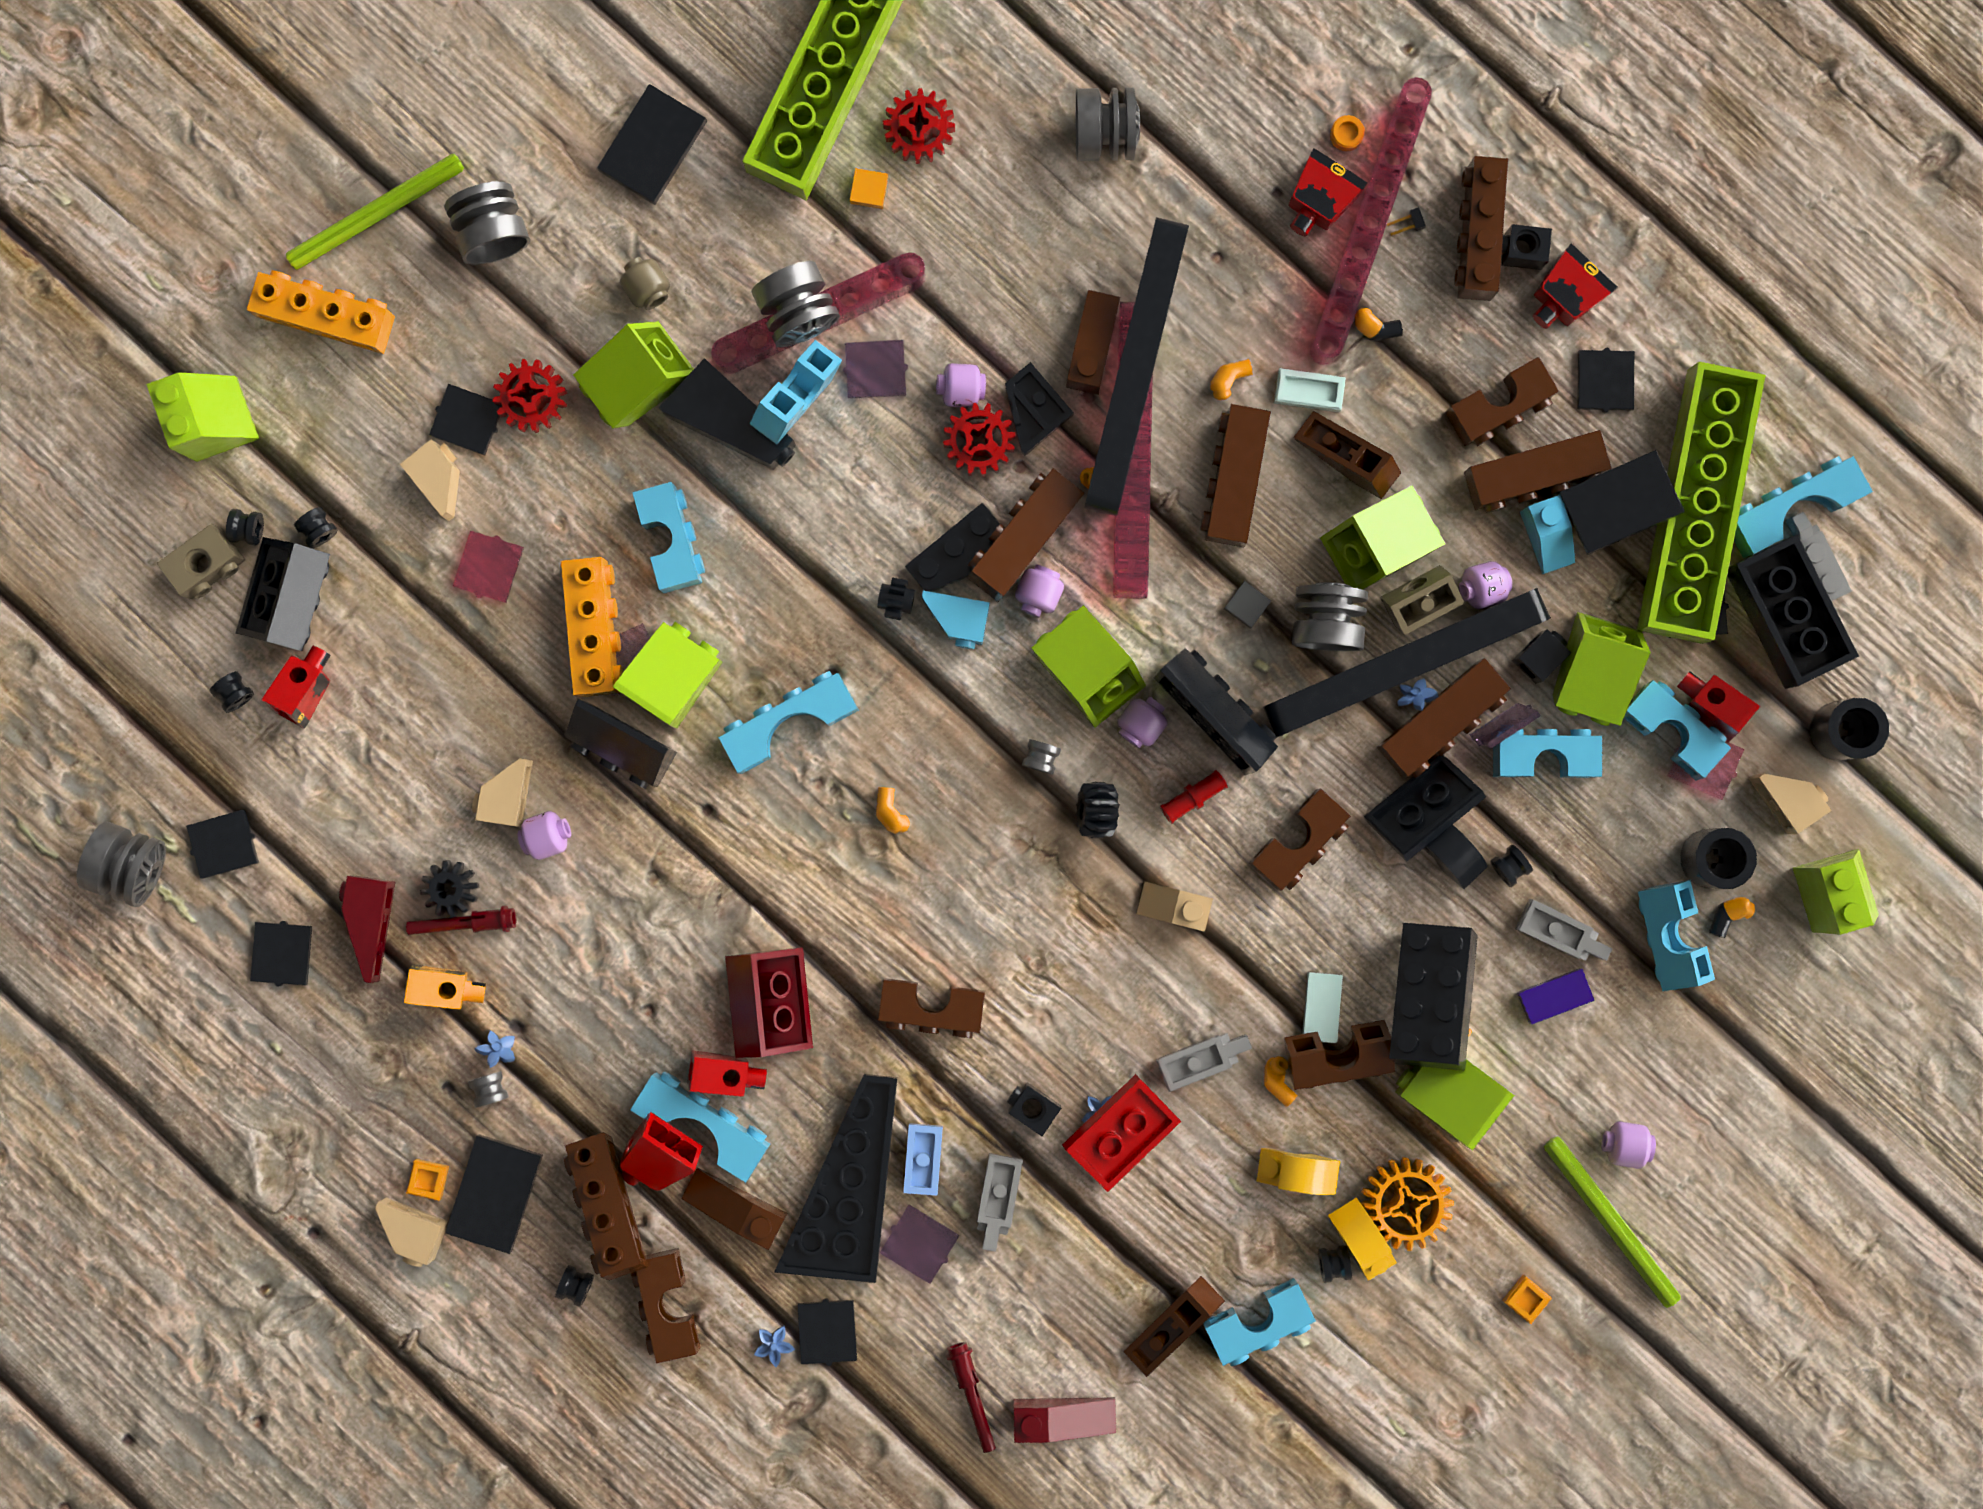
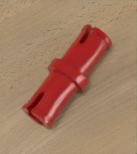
[1160,770,1228,824]

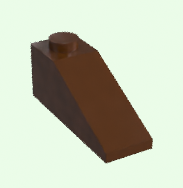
[1066,290,1121,395]
[1294,411,1401,499]
[681,1167,788,1250]
[1123,1276,1225,1377]

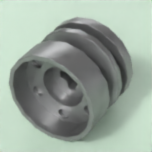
[1075,87,1140,161]
[444,181,530,265]
[751,261,840,347]
[1292,582,1368,651]
[77,821,166,907]

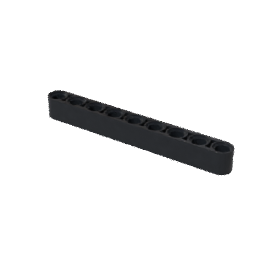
[1084,217,1189,516]
[1263,588,1551,737]

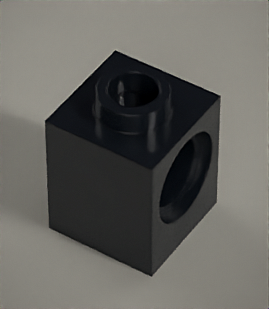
[1501,224,1552,270]
[1512,629,1571,684]
[1007,1082,1062,1137]

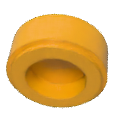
[1330,115,1365,152]

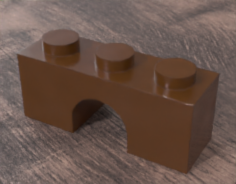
[1445,357,1559,447]
[1249,788,1351,891]
[878,978,985,1038]
[1284,1020,1395,1090]
[631,1248,701,1364]

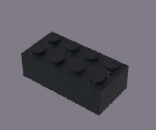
[1727,534,1859,689]
[1389,923,1478,1071]

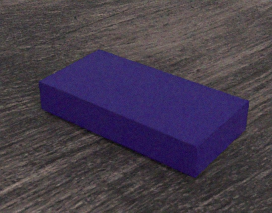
[1517,968,1595,1025]

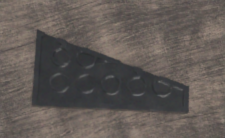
[774,1074,898,1283]

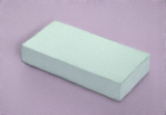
[1274,368,1346,413]
[1302,972,1343,1043]

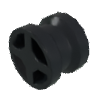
[293,507,338,549]
[226,509,264,546]
[209,671,254,713]
[1490,845,1533,887]
[1318,1245,1352,1283]
[555,1265,594,1307]

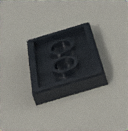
[597,84,707,205]
[1559,450,1685,555]
[1364,755,1486,862]
[445,1134,543,1254]

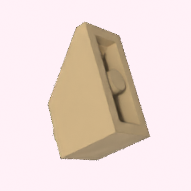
[400,439,460,521]
[472,758,533,827]
[1749,774,1832,834]
[1136,881,1213,932]
[375,1198,449,1267]

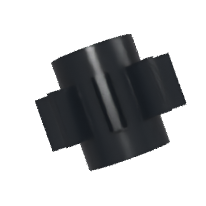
[877,577,915,620]

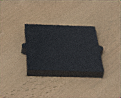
[1577,347,1635,413]
[429,384,502,456]
[186,810,259,879]
[250,921,312,987]
[797,1298,857,1366]

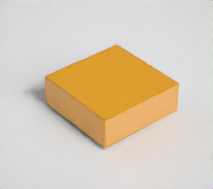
[850,168,889,209]
[406,1159,449,1201]
[1502,1274,1552,1324]

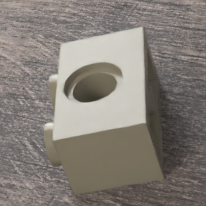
[157,523,245,599]
[1380,565,1465,636]

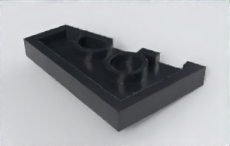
[905,503,1000,592]

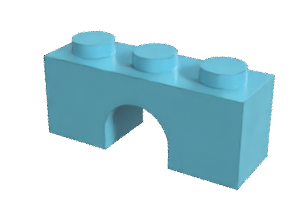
[750,340,842,444]
[632,482,705,593]
[1624,680,1731,781]
[1493,729,1602,778]
[1638,880,1715,991]
[1203,1278,1316,1366]

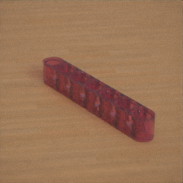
[711,252,926,374]

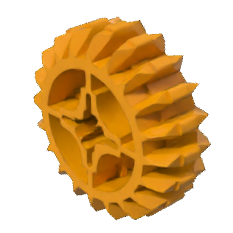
[1360,1157,1454,1251]

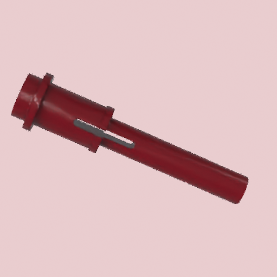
[406,905,517,935]
[946,1342,996,1453]

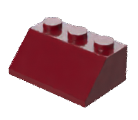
[725,947,813,1058]

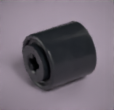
[1810,698,1889,761]
[1680,828,1757,889]

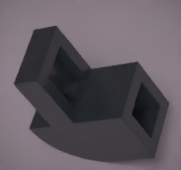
[1423,825,1488,889]

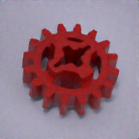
[883,88,955,164]
[493,359,568,433]
[943,403,1016,477]

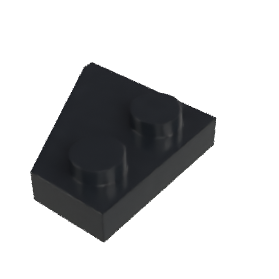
[1005,362,1074,456]

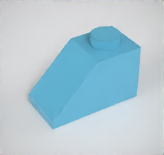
[1520,495,1575,575]
[922,591,990,649]

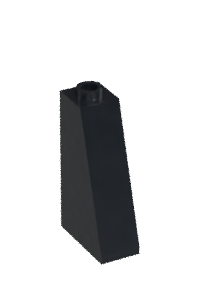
[659,358,796,470]

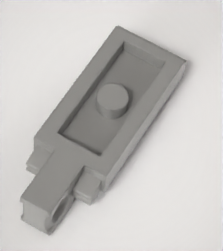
[1785,512,1852,601]
[1515,899,1612,961]
[1156,1033,1252,1092]
[977,1153,1023,1252]

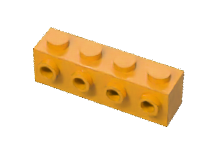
[246,270,395,354]
[561,557,623,697]

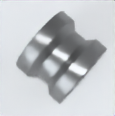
[1022,739,1061,775]
[468,1071,508,1108]

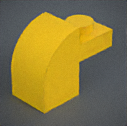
[1256,1148,1340,1195]
[1328,1197,1397,1281]

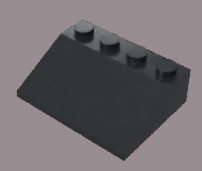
[1154,648,1278,776]

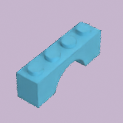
[1734,456,1873,558]
[718,671,859,774]
[630,1071,771,1183]

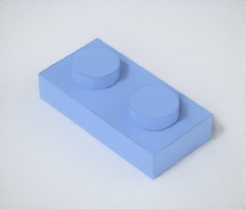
[903,1123,943,1196]

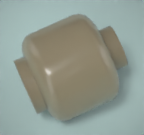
[620,257,670,310]

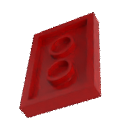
[1062,1074,1181,1192]

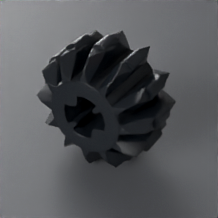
[1076,782,1120,838]
[420,860,480,918]

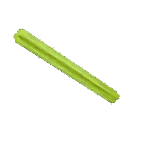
[286,154,464,270]
[1544,1136,1681,1308]

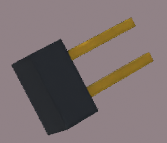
[1387,207,1426,236]

